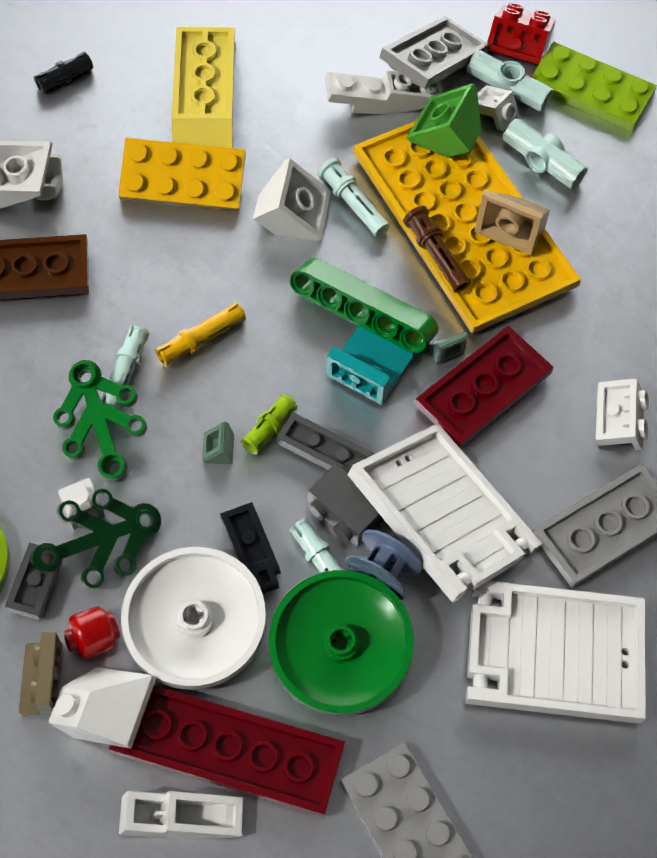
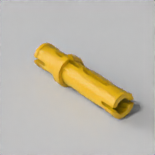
[155,302,246,367]

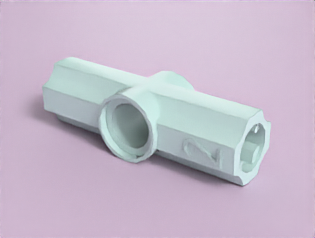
[467,50,554,112]
[502,118,588,189]

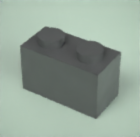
[307,463,384,547]

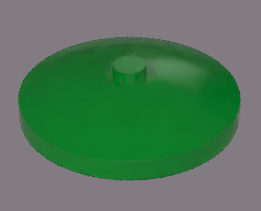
[269,570,414,716]

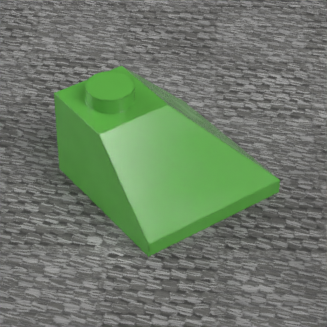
[407,83,482,157]

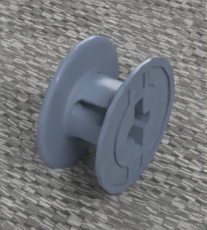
[345,529,423,600]

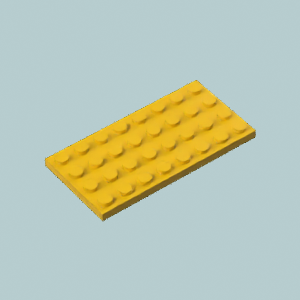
[353,120,581,334]

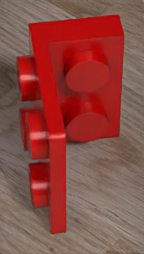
[487,3,556,65]

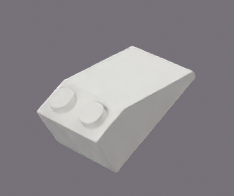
[0,140,52,209]

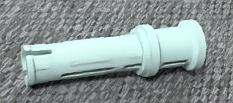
[317,157,390,238]

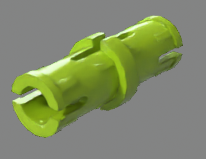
[241,394,298,455]

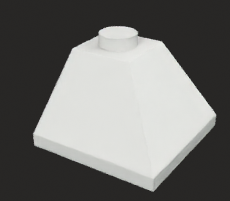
[253,158,331,241]
[48,667,156,749]

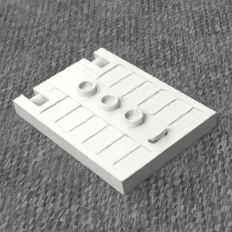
[348,423,542,603]
[465,581,646,724]

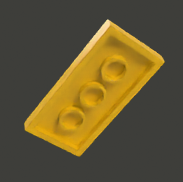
[118,137,246,211]

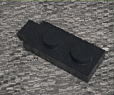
[220,502,281,594]

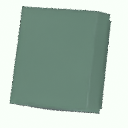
[202,422,234,464]

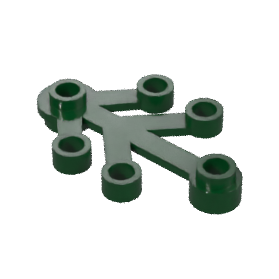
[30,489,161,588]

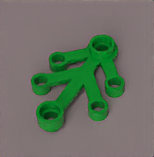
[53,360,147,481]

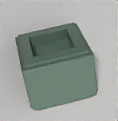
[427,332,468,363]

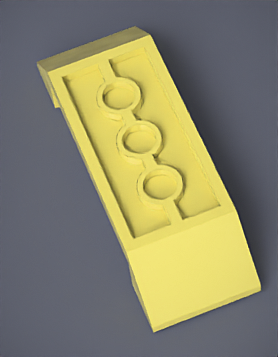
[172,26,236,148]

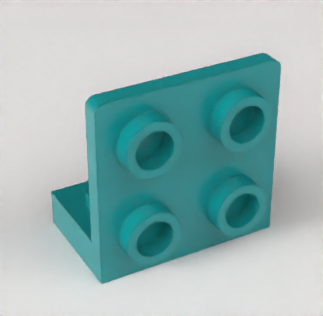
[326,326,413,405]

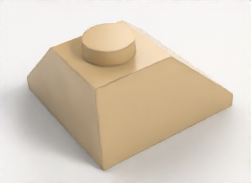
[474,190,550,255]

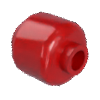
[63,606,120,659]

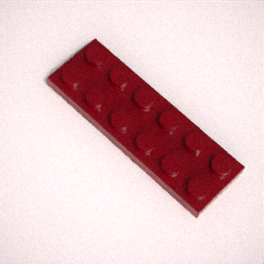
[109,685,345,817]

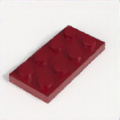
[414,325,554,448]

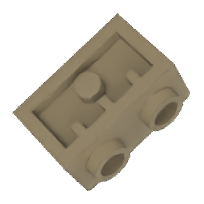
[19,632,63,716]

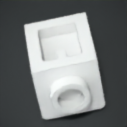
[477,85,519,131]
[57,478,105,530]

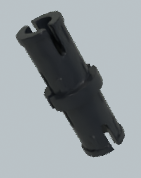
[34,51,93,93]

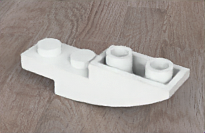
[324,70,443,114]

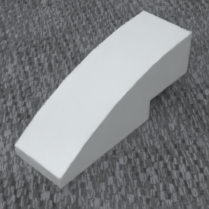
[119,791,243,838]

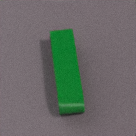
[289,258,439,353]

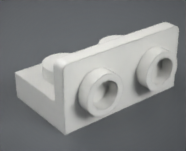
[596,378,649,451]

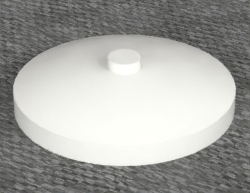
[121,547,266,690]

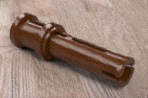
[403,206,471,293]

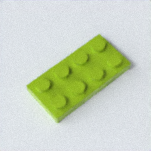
[531,41,657,132]

